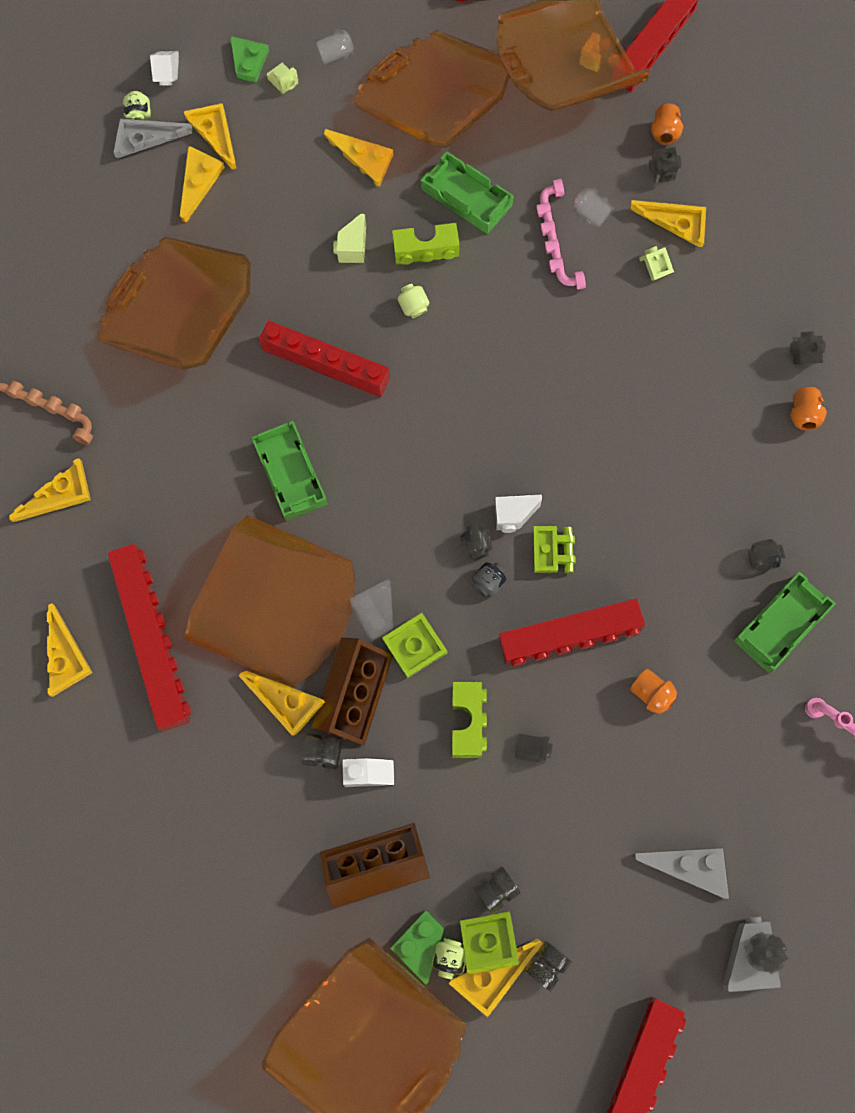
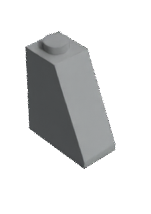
[722,917,781,992]

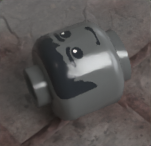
[472,562,507,597]

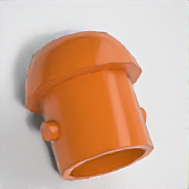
[651,103,684,145]
[790,387,827,431]
[630,668,677,714]

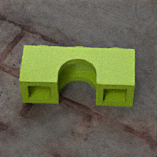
[392,223,460,265]
[452,682,487,758]

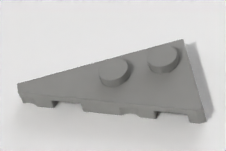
[113,119,193,158]
[634,848,729,899]

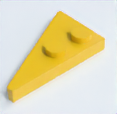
[180,146,225,223]
[630,200,706,248]
[47,603,93,697]
[449,939,543,1017]

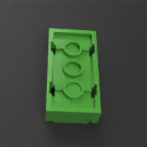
[421,151,514,234]
[251,421,328,522]
[734,571,836,674]

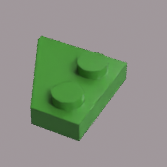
[231,36,269,83]
[391,911,444,985]

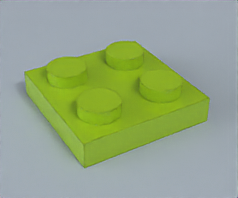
[382,613,448,678]
[460,911,519,974]

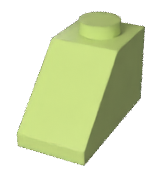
[333,214,366,263]

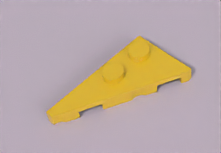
[184,103,237,169]
[324,129,393,187]
[9,458,91,522]
[238,671,325,736]

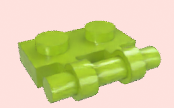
[533,526,576,574]

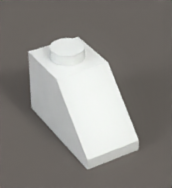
[150,51,179,86]
[495,495,542,533]
[343,758,394,787]

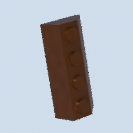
[311,637,393,746]
[320,823,430,908]

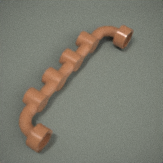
[0,380,93,446]

